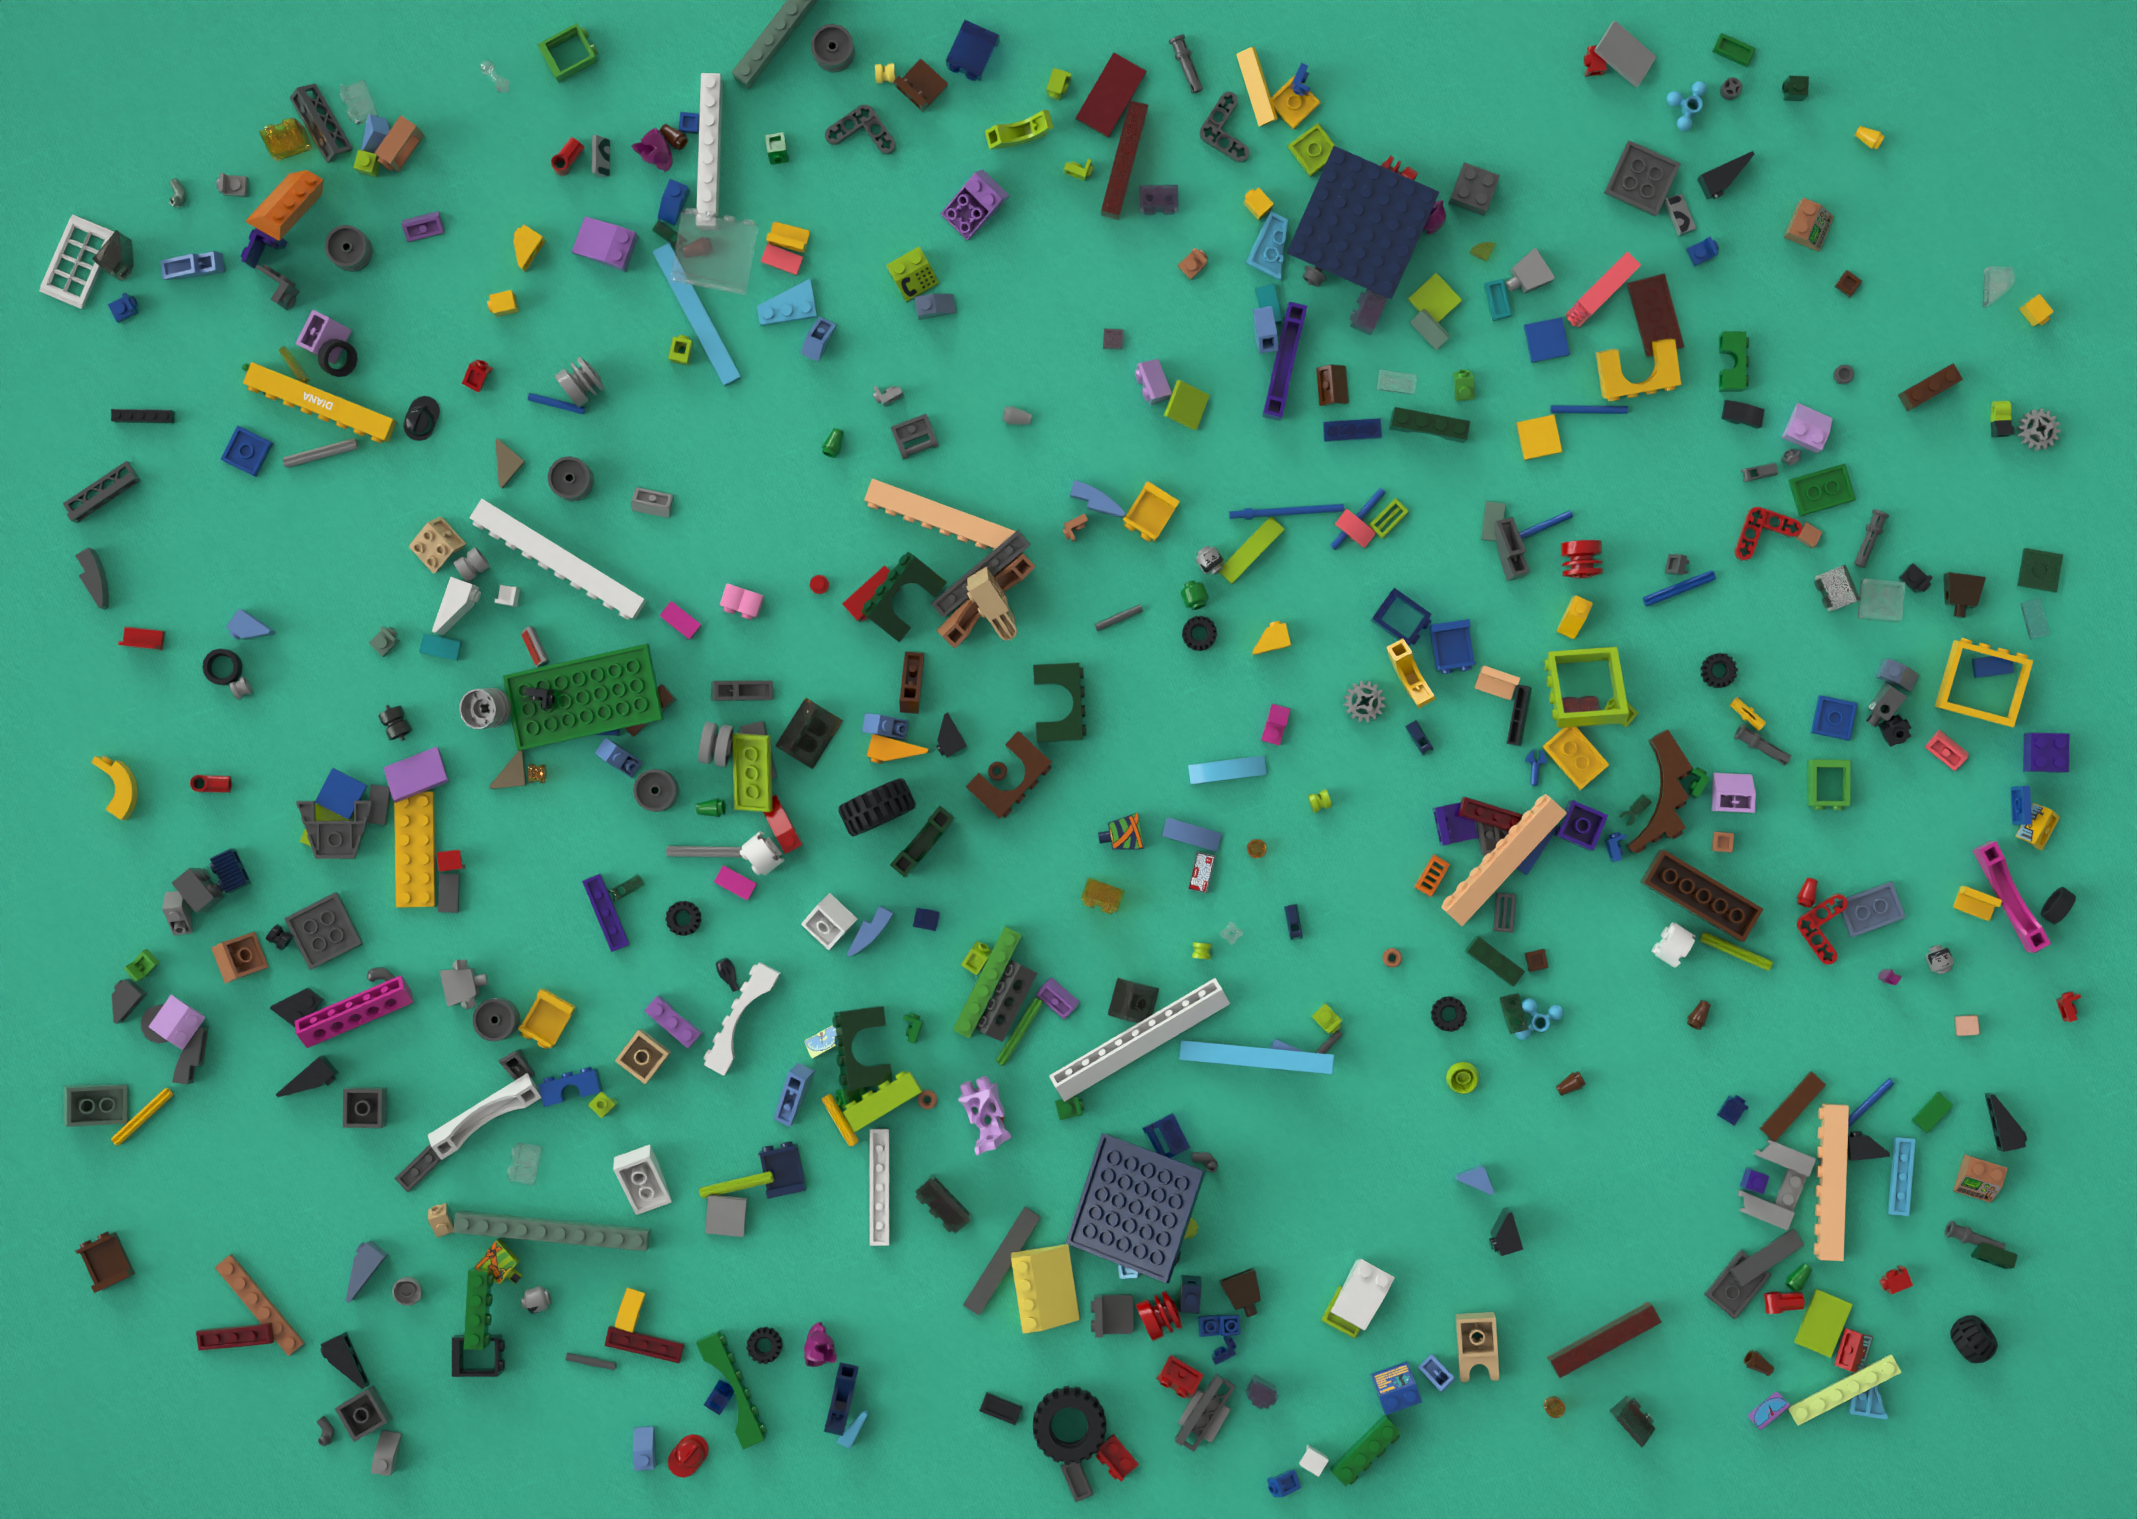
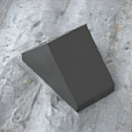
[499,1049,535,1080]

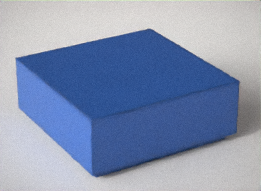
[679,112,700,134]

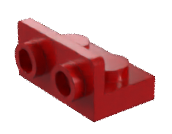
[1156,1355,1204,1399]
[1096,1434,1139,1482]

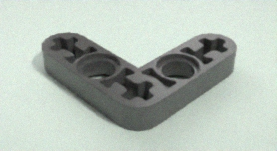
[1200,92,1249,163]
[825,105,895,155]

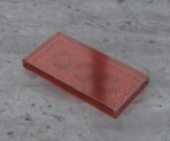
[1627,273,1684,357]

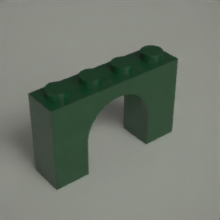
[860,552,947,643]
[1033,663,1086,742]
[890,805,956,877]
[832,1006,892,1089]

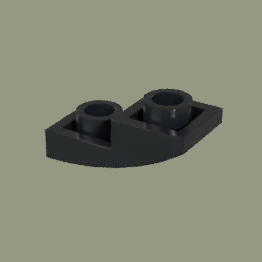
[1721,400,1765,429]

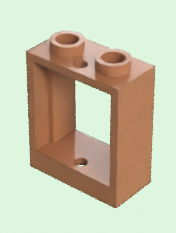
[375,115,424,172]

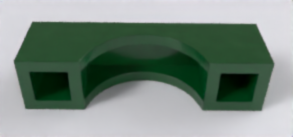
[1389,407,1470,443]

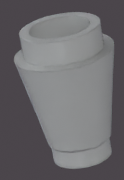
[1002,406,1031,425]

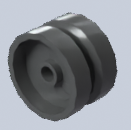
[811,24,855,72]
[325,225,373,272]
[548,456,594,502]
[633,769,679,812]
[473,998,520,1041]

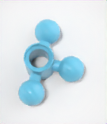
[1667,81,1707,131]
[1515,998,1564,1040]

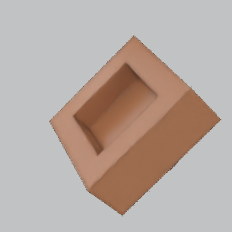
[1712,832,1734,853]

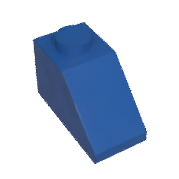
[657,179,690,226]

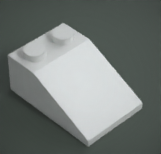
[432,577,481,636]
[613,1145,672,1215]
[1330,1259,1395,1330]

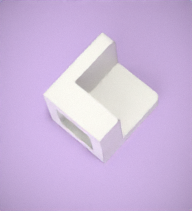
[494,585,520,607]
[1299,1445,1329,1477]

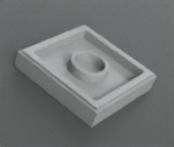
[705,1195,747,1237]
[1178,1389,1231,1443]

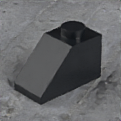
[936,712,967,758]
[1847,1131,1890,1161]

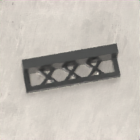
[290,83,353,163]
[63,461,141,523]
[1174,1373,1236,1452]

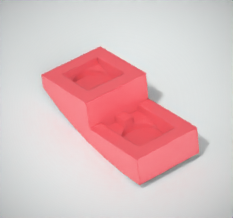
[1335,509,1376,548]

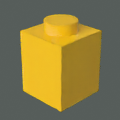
[1243,187,1274,221]
[487,290,519,317]
[2019,294,2054,326]

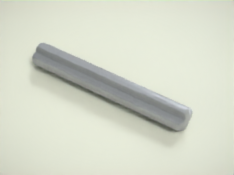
[283,438,358,468]
[666,846,742,857]

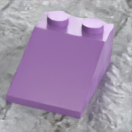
[572,217,639,272]

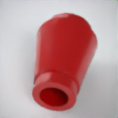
[1796,878,1818,908]

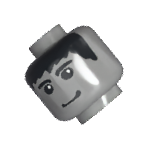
[1196,546,1224,575]
[1925,944,1954,974]
[521,1286,551,1314]

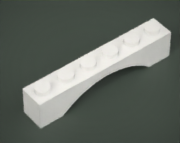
[703,962,781,1076]
[428,1073,542,1160]

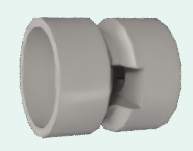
[453,547,490,582]

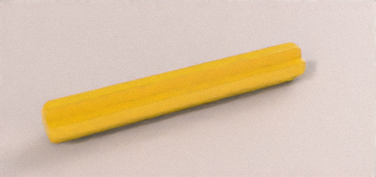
[111,1088,174,1146]

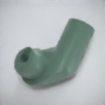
[169,178,186,207]

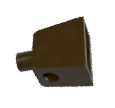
[1944,572,1986,618]
[1219,1267,1261,1317]

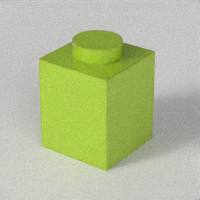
[353,150,381,178]

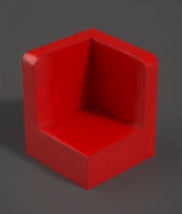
[437,850,465,872]

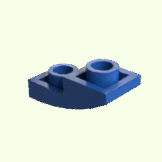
[1198,1315,1240,1337]

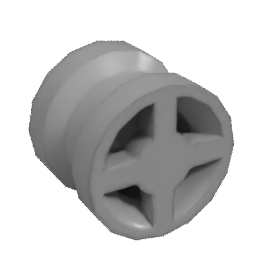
[229,676,253,700]

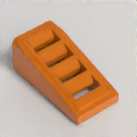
[1414,854,1450,897]

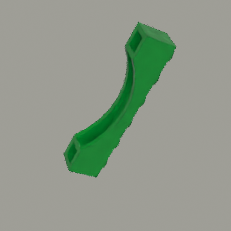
[696,1330,767,1449]

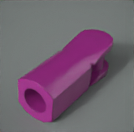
[1878,969,1901,986]

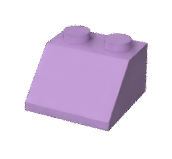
[1781,403,1833,453]
[148,994,205,1050]

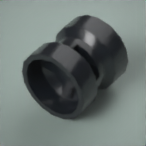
[266,924,293,951]

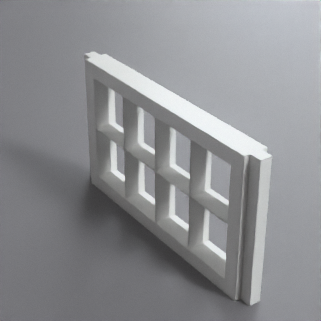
[39,214,115,309]

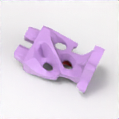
[958,1075,1012,1155]

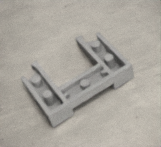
[1738,1139,1816,1231]

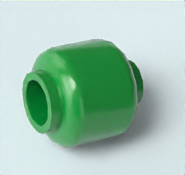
[1181,580,1209,610]

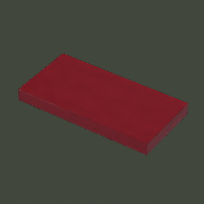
[1076,52,1147,138]

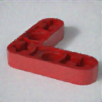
[1734,507,1802,561]
[1797,893,1847,965]

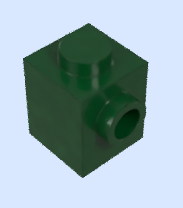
[1782,75,1809,101]

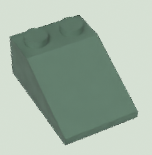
[63,1084,127,1127]

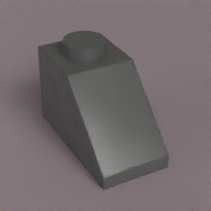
[112,979,147,1024]

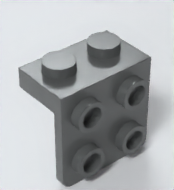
[256,264,300,311]
[1091,1294,1134,1338]

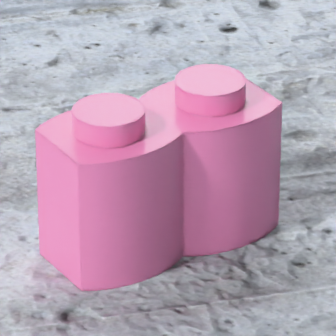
[720,584,765,620]

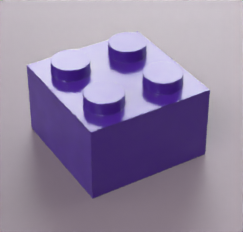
[2023,733,2070,773]
[1554,800,1608,851]

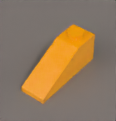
[867,734,929,764]

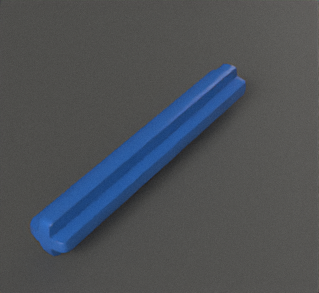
[1643,570,1716,607]

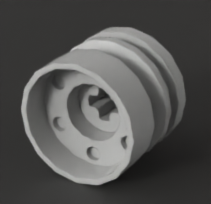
[554,356,605,408]
[459,688,511,729]

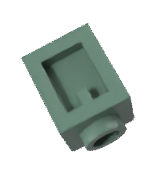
[369,626,400,657]

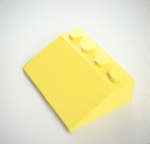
[1011,1244,1080,1334]

